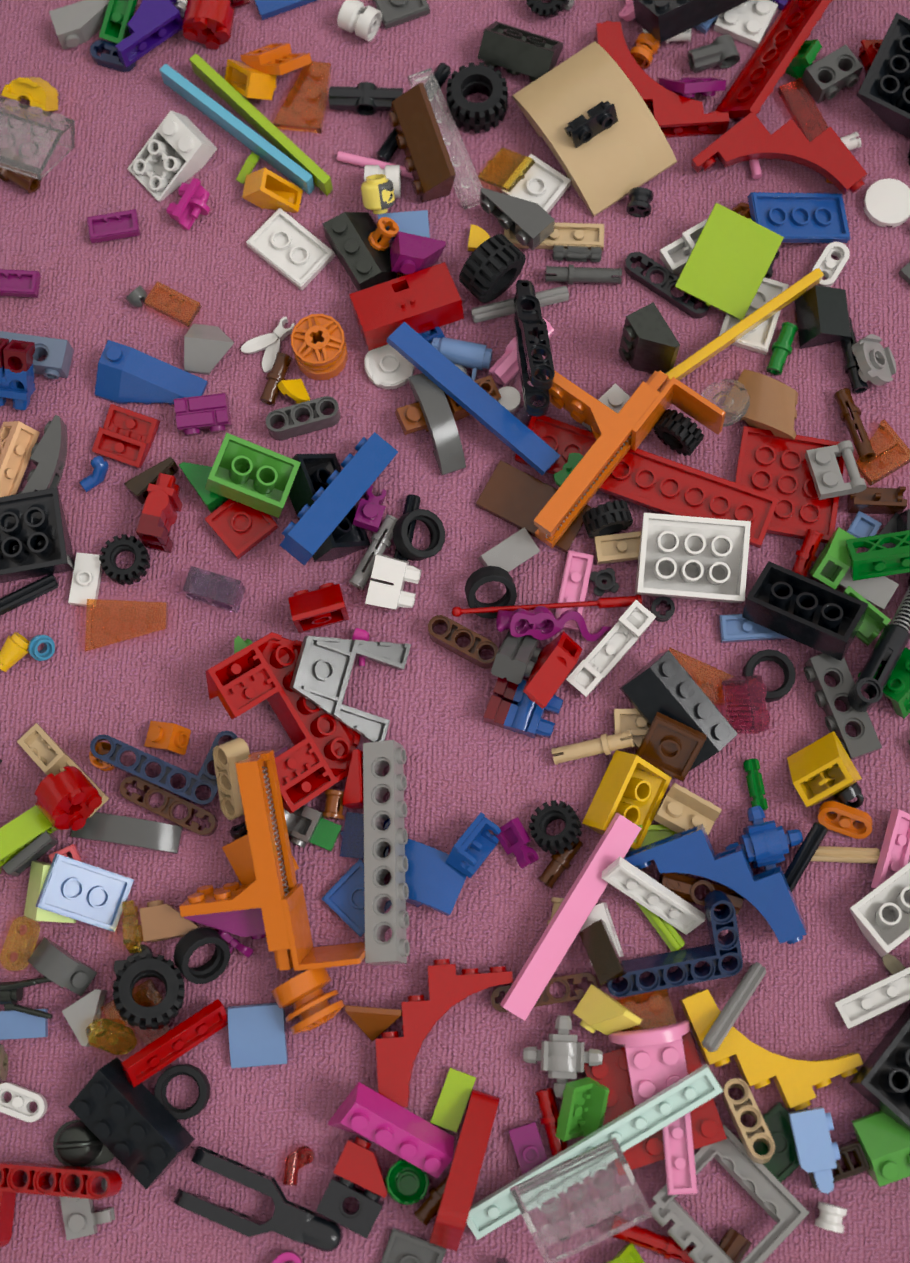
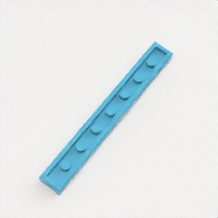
[159,64,315,194]

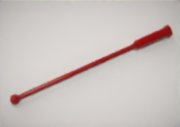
[452,594,642,617]

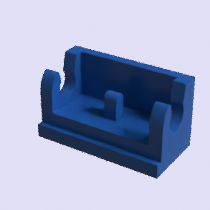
[446,812,501,879]

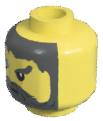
[361,174,395,214]

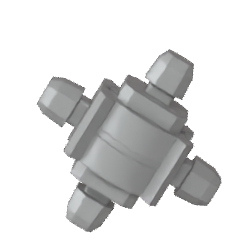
[523,1015,603,1098]

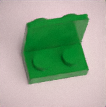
[858,647,910,719]

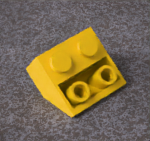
[787,731,862,807]

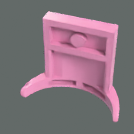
[608,1020,691,1105]

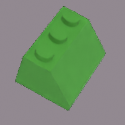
[205,432,301,518]
[851,1111,910,1187]

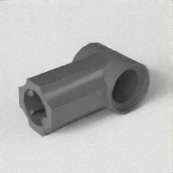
[687,34,740,73]

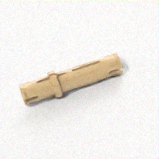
[551,730,635,765]

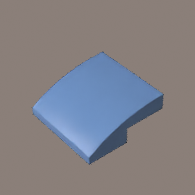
[228,1003,288,1068]

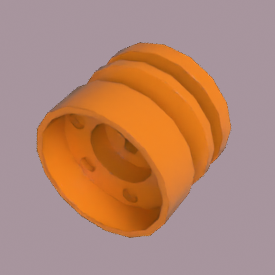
[291,314,348,380]
[271,968,345,1035]

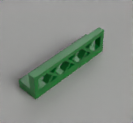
[846,530,910,581]

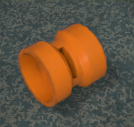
[630,32,660,69]

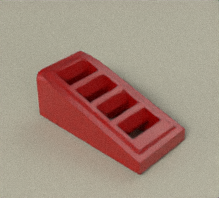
[342,749,364,810]

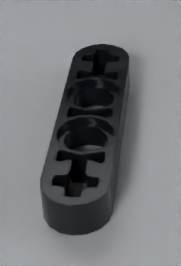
[624,252,710,319]

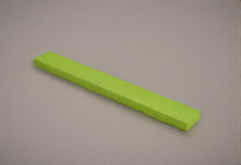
[189,54,333,196]

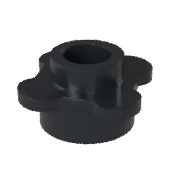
[590,568,619,596]

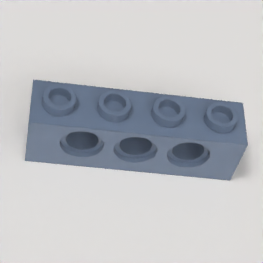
[0,331,74,379]

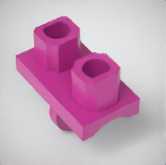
[166,178,210,231]

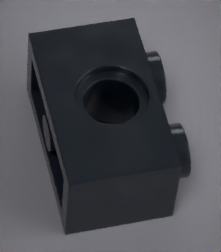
[316,1176,384,1239]

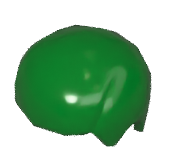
[385,1159,429,1205]

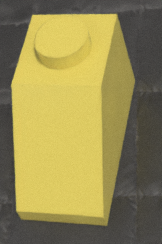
[573,984,642,1035]

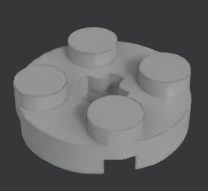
[852,334,896,386]

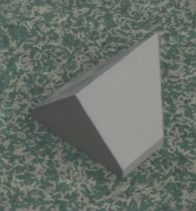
[184,324,234,375]

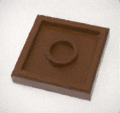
[635,712,707,782]

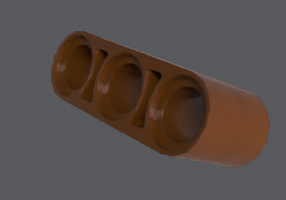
[428,615,498,669]

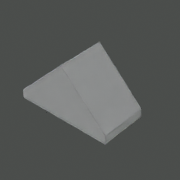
[62,989,107,1047]

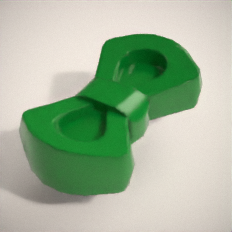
[553,453,584,487]

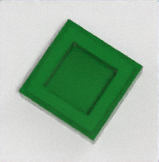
[309,817,342,852]

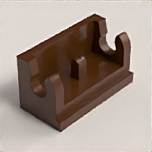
[848,486,907,515]

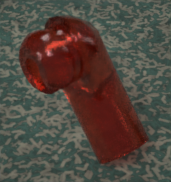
[283,1146,314,1186]

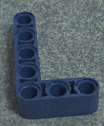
[90,731,238,806]
[606,890,743,997]

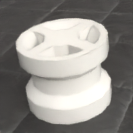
[814,1202,848,1233]

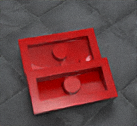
[92,404,161,468]

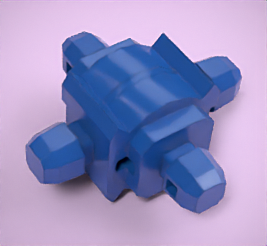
[725,806,803,872]

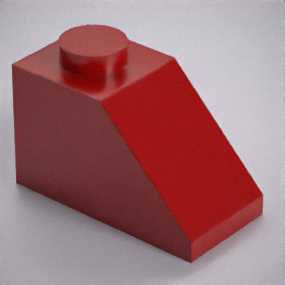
[333,1136,388,1198]

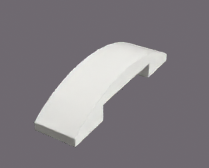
[566,600,656,697]

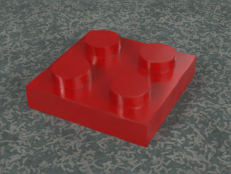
[205,499,279,559]

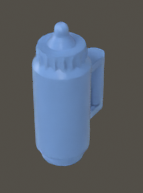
[430,337,493,381]

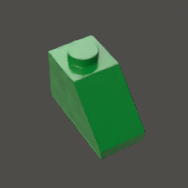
[179,462,229,513]

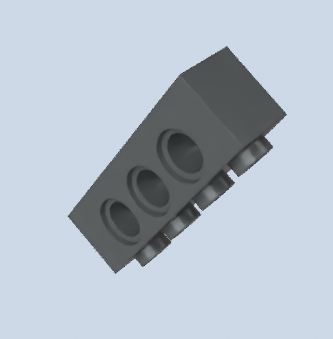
[804,653,882,761]

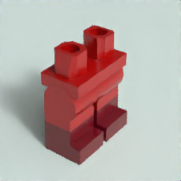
[136,473,183,553]

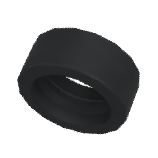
[393,509,445,561]
[465,566,517,619]
[742,649,796,703]
[173,927,230,984]
[154,1064,210,1120]

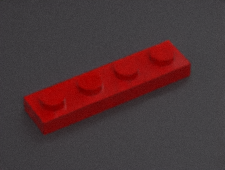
[121,999,228,1087]

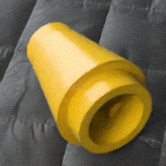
[0,632,30,672]

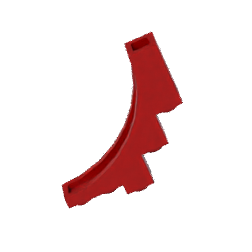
[375,959,513,1108]

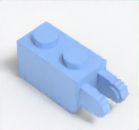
[788,1106,841,1194]

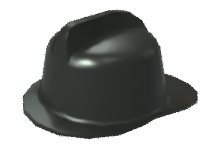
[53,1120,115,1167]

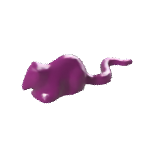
[496,606,611,642]

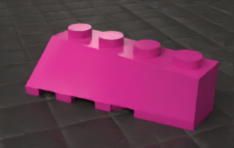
[328,1082,454,1178]

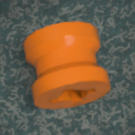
[89,742,116,771]

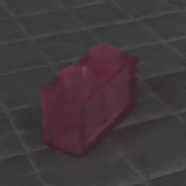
[721,675,770,734]

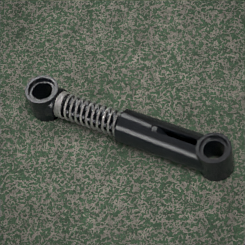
[848,576,910,712]

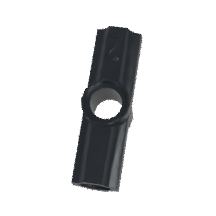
[329,82,404,116]

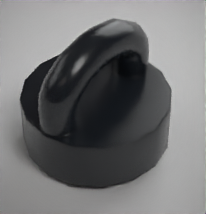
[833,782,864,808]

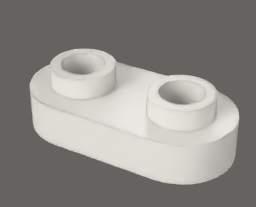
[812,242,850,287]
[0,1082,47,1122]

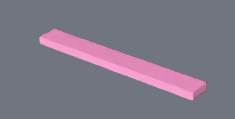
[500,813,642,1020]

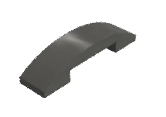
[408,373,466,476]
[71,812,183,854]

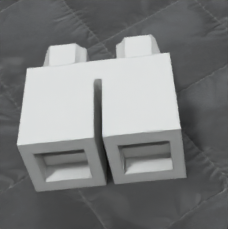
[365,553,422,609]

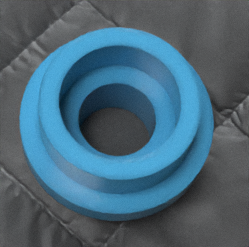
[28,634,55,661]

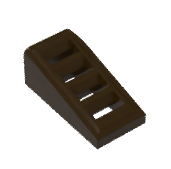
[124,457,179,504]
[807,1140,870,1189]

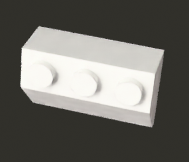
[850,862,910,958]

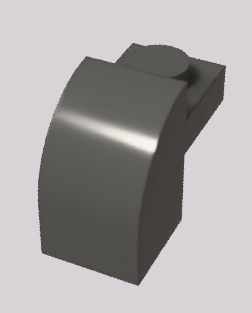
[28,937,97,996]

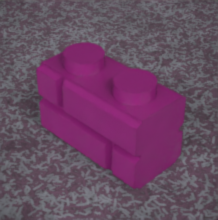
[174,393,232,436]

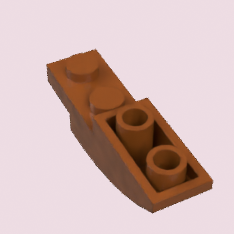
[395,375,501,435]

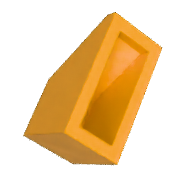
[224,59,277,100]
[242,167,303,213]

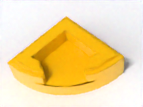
[468,224,490,252]
[277,379,311,404]

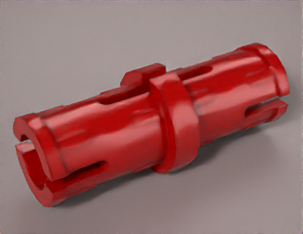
[791,528,824,577]

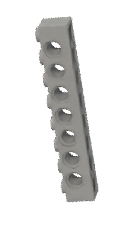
[363,740,410,966]

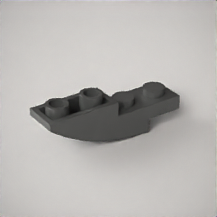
[18,415,68,494]

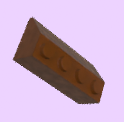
[388,82,456,203]

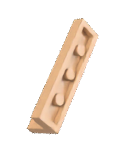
[0,421,40,497]

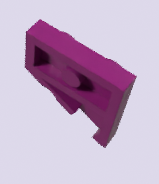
[659,77,726,98]

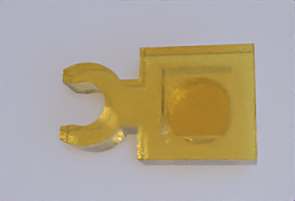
[122,900,143,954]

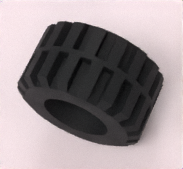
[446,62,508,133]
[459,234,526,304]
[113,953,185,1030]

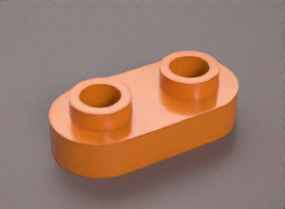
[818,801,873,839]

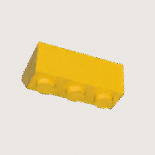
[582,750,672,849]

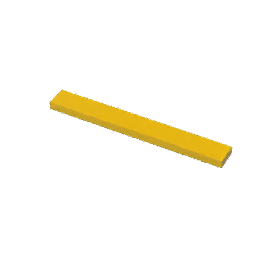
[665,268,824,381]

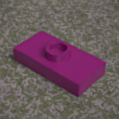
[87,209,141,243]
[0,269,41,298]
[508,1121,548,1175]

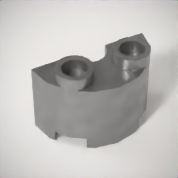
[284,805,323,848]

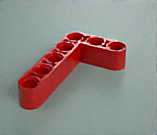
[429,1089,500,1252]
[0,1161,122,1248]

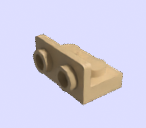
[653,783,722,835]

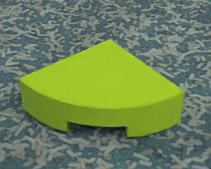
[236,152,260,184]

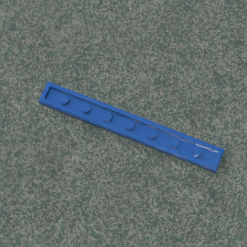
[386,322,561,476]

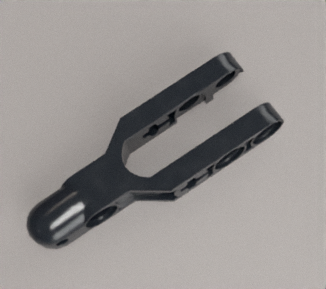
[514,280,555,417]
[173,1146,342,1252]

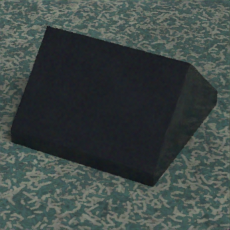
[794,285,852,349]

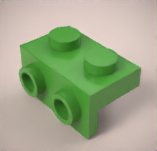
[556,1077,609,1141]

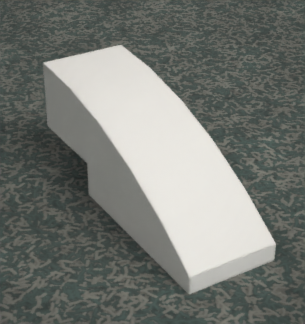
[660,219,707,275]

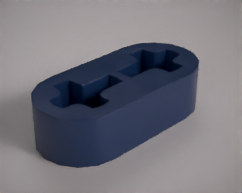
[90,40,136,72]

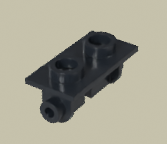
[564,101,618,148]

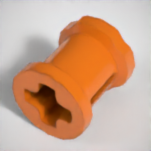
[368,217,399,251]

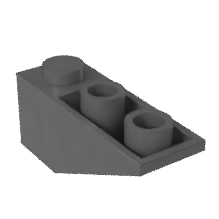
[480,188,555,251]

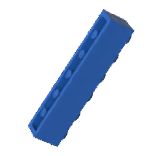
[280,432,398,566]

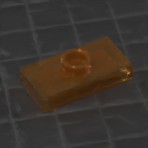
[144,281,202,327]

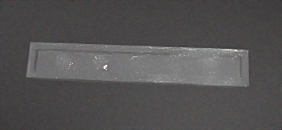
[408,68,483,210]

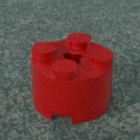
[182,0,235,50]
[35,766,102,831]

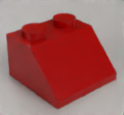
[288,583,350,633]

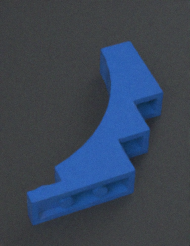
[624,824,807,944]

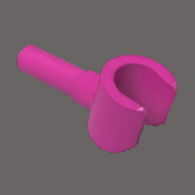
[352,628,370,666]

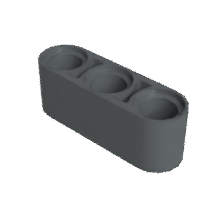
[266,396,341,441]

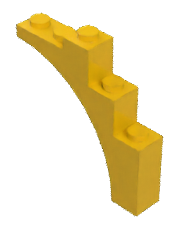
[679,989,863,1111]

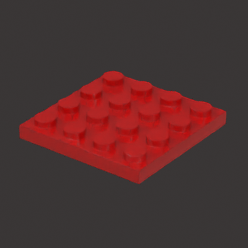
[734,426,844,543]
[584,1031,727,1174]

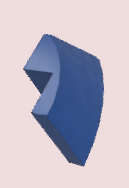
[405,839,467,916]

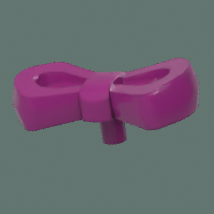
[217,930,254,958]

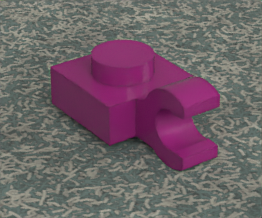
[496,817,539,869]

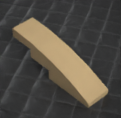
[17,723,109,818]

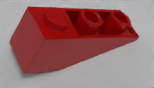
[523,631,583,709]

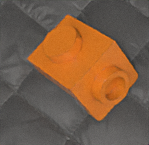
[144,721,191,755]

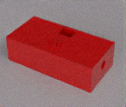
[349,262,464,351]

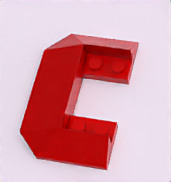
[205,632,360,813]

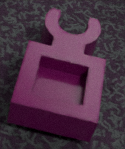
[352,485,386,533]

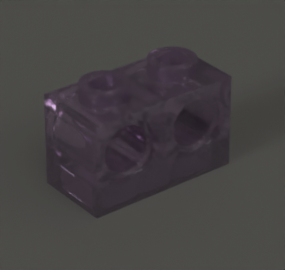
[182,566,246,613]

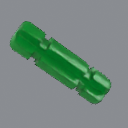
[743,759,768,811]

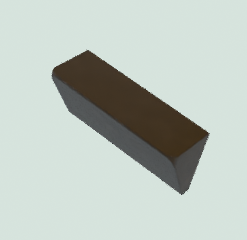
[579,919,627,985]

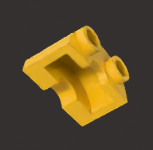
[1,77,58,111]

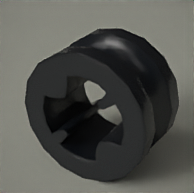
[650,596,675,622]

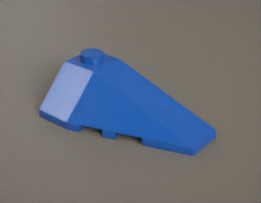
[95,340,208,405]

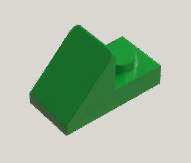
[99,0,138,44]
[785,39,822,80]

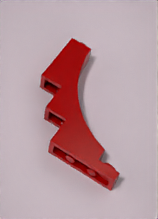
[595,21,729,138]
[691,111,867,195]

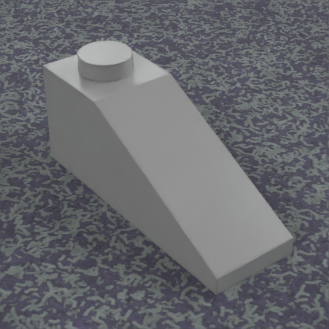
[49,0,109,50]

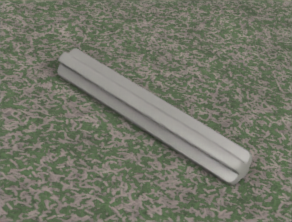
[471,286,569,323]
[702,962,766,1052]

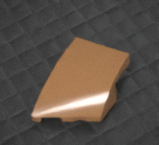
[722,369,798,440]

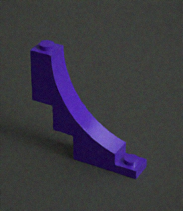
[115,0,183,68]

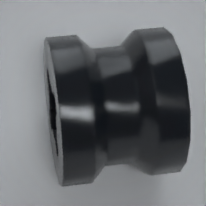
[627,187,654,218]

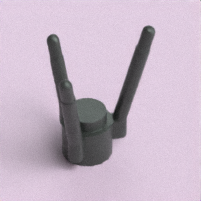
[0,977,52,1019]

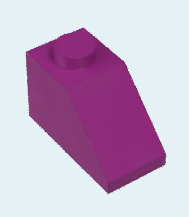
[390,231,446,274]

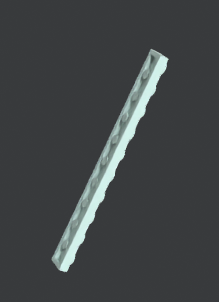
[467,1064,723,1240]

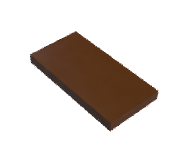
[476,460,592,553]

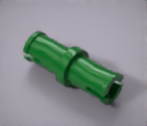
[766,322,798,375]

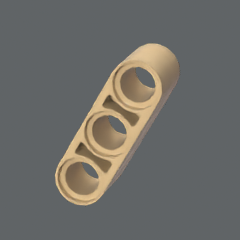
[213,738,250,820]
[722,1078,775,1164]

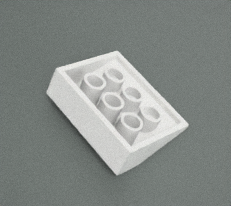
[635,513,751,603]

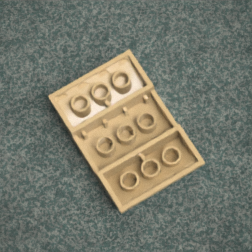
[512,41,677,217]

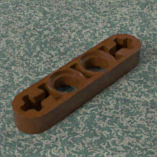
[120,776,218,837]
[491,973,598,1012]

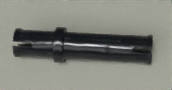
[840,317,869,394]

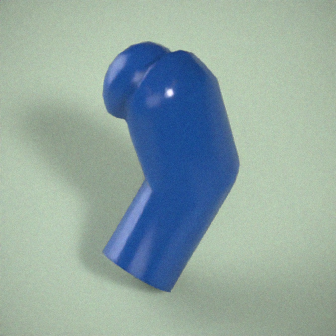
[79,456,109,493]

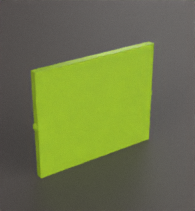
[674,203,784,321]

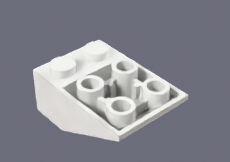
[127,110,217,202]

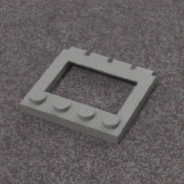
[648,1125,809,1263]

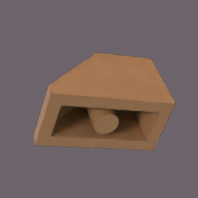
[139,900,202,943]

